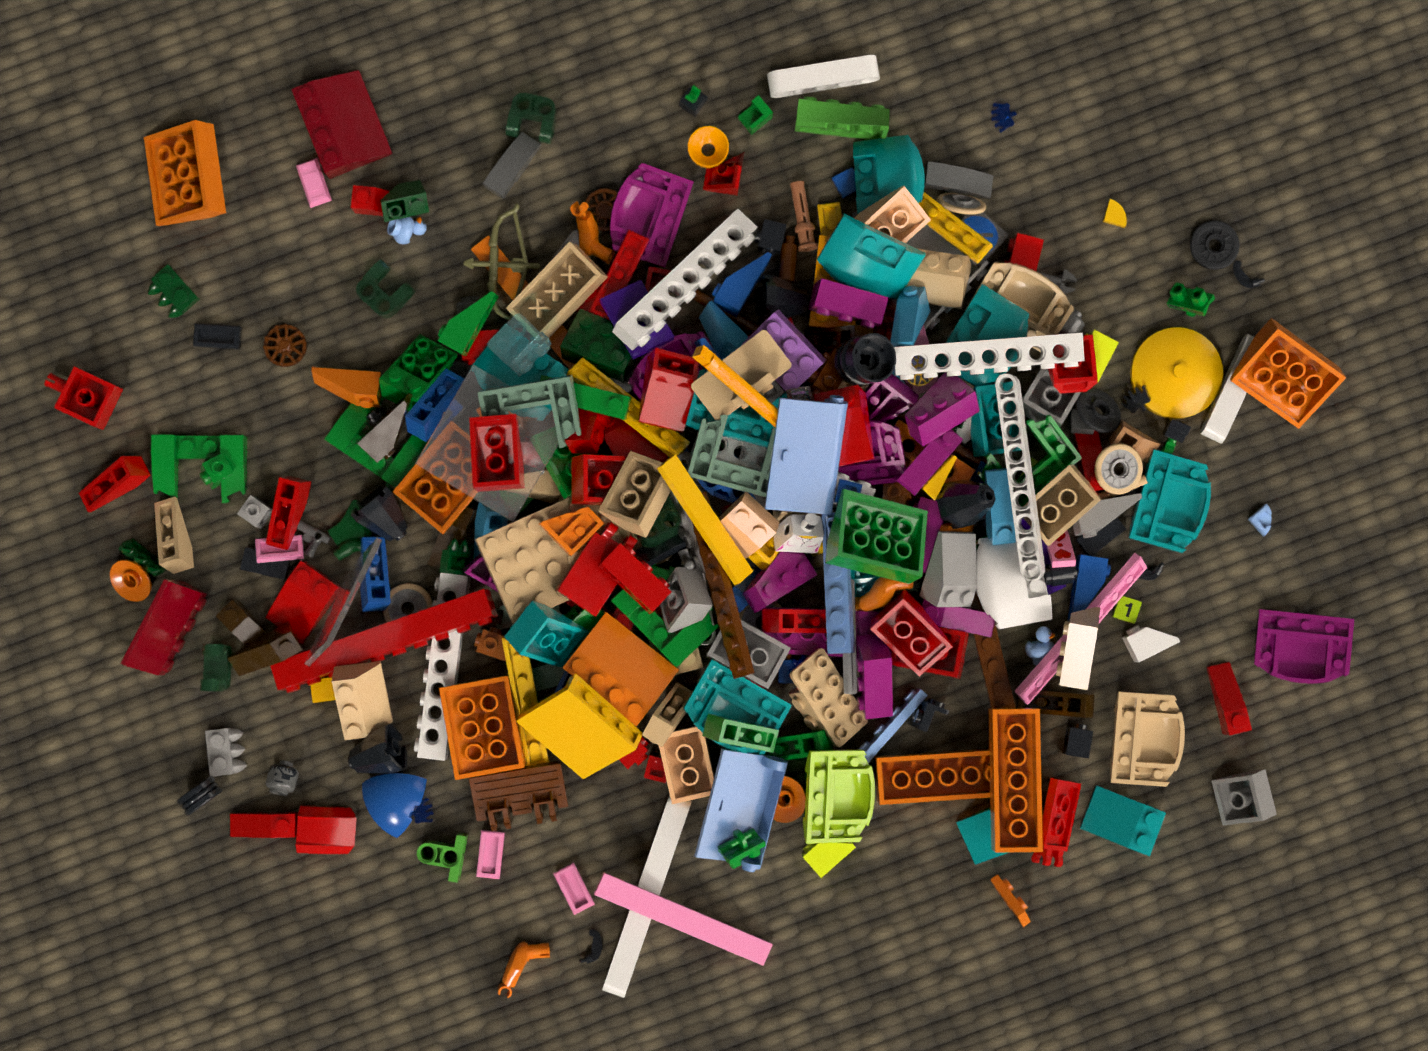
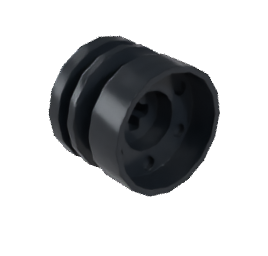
[834,333,896,385]

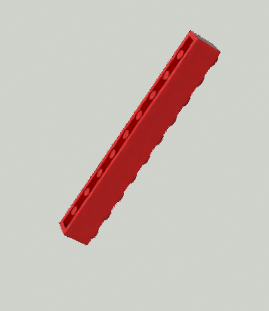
[270,589,498,693]

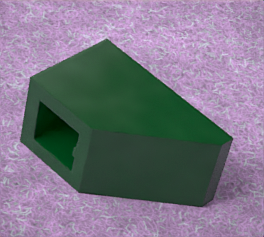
[380,179,429,222]

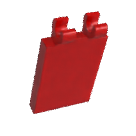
[556,522,638,617]
[1031,778,1081,867]

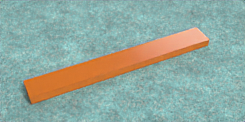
[471,235,575,370]

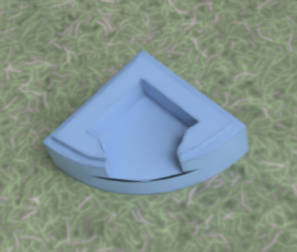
[1248,504,1272,536]

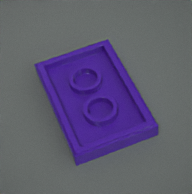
[600,280,674,359]

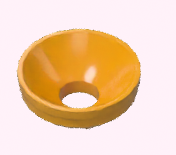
[688,126,729,168]

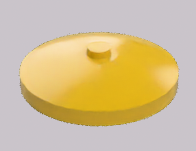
[1130,327,1223,419]

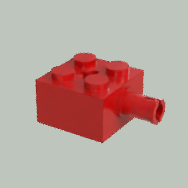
[44,366,123,430]

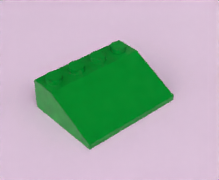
[825,489,928,584]

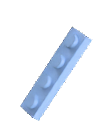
[858,688,928,763]

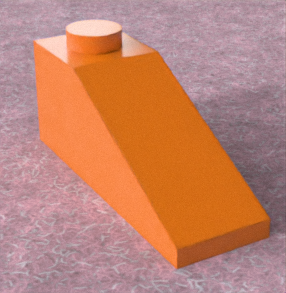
[311,367,381,408]

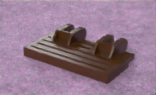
[469,761,568,831]

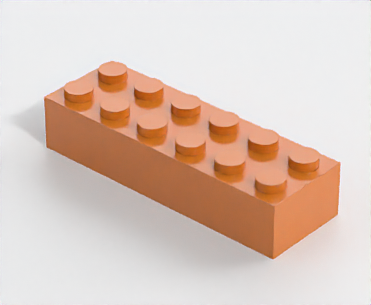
[989,708,1043,853]
[874,749,990,805]

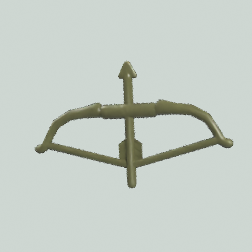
[463,203,540,327]

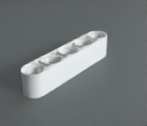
[767,55,880,98]
[1200,334,1254,444]

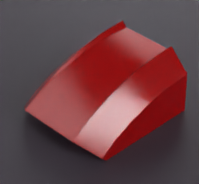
[1048,335,1098,394]
[295,805,356,854]

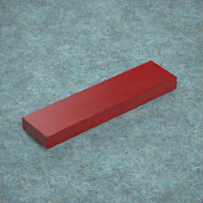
[589,230,650,320]

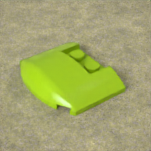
[803,750,875,844]

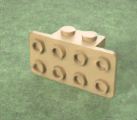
[691,330,792,421]
[788,648,868,747]

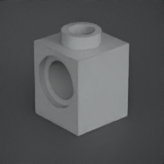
[237,495,273,529]

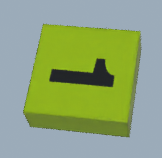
[1112,596,1142,624]

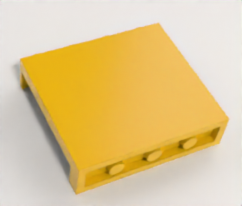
[516,673,643,779]

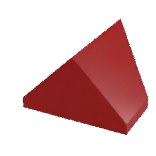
[703,152,744,196]

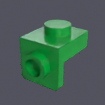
[199,454,233,490]

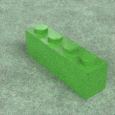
[795,97,890,140]

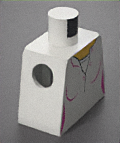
[773,513,824,553]

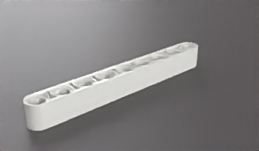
[995,374,1045,581]
[602,795,692,998]

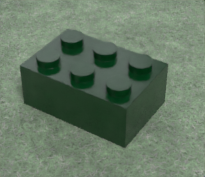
[560,309,637,383]

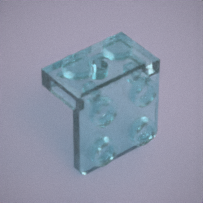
[487,313,552,377]

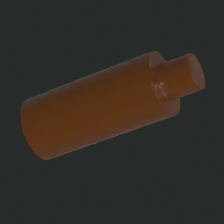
[778,236,798,283]

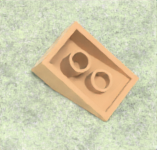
[854,186,931,243]
[718,492,780,559]

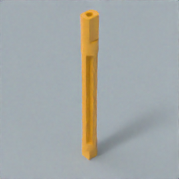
[692,345,778,428]

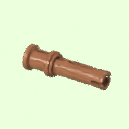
[790,181,818,252]

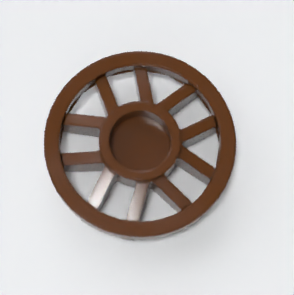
[585,189,618,232]
[263,324,307,367]

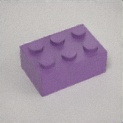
[741,309,826,395]

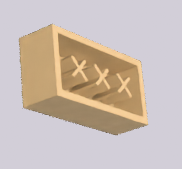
[506,242,608,343]

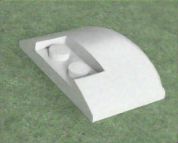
[976,537,1052,629]

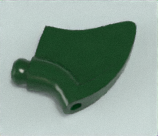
[328,499,372,560]

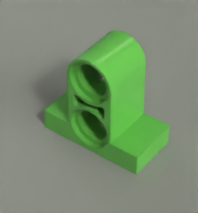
[417,833,468,883]

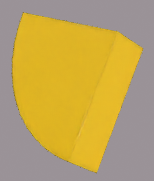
[1103,199,1127,228]

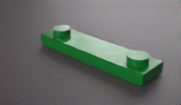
[540,375,632,420]

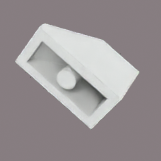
[1122,625,1180,662]

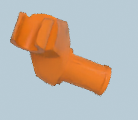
[570,201,615,264]
[855,577,913,611]
[497,941,550,998]

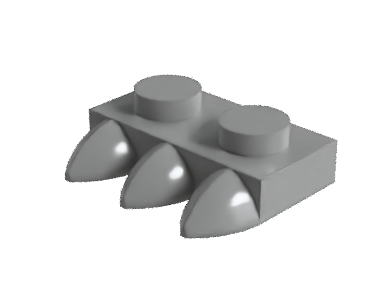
[205,728,247,777]

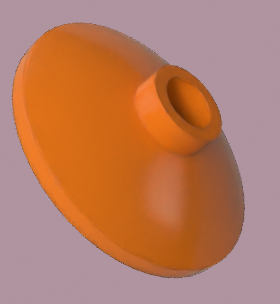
[110,559,152,602]
[773,776,806,823]

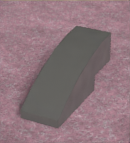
[483,132,541,199]
[924,161,993,199]

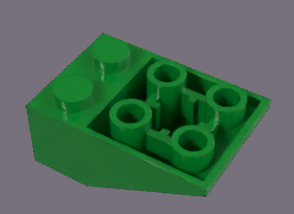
[379,334,457,411]

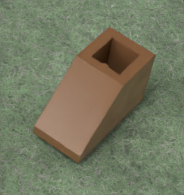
[1109,420,1161,463]

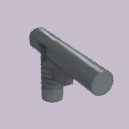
[297,520,332,557]

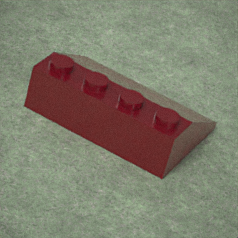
[291,70,393,179]
[120,579,207,676]

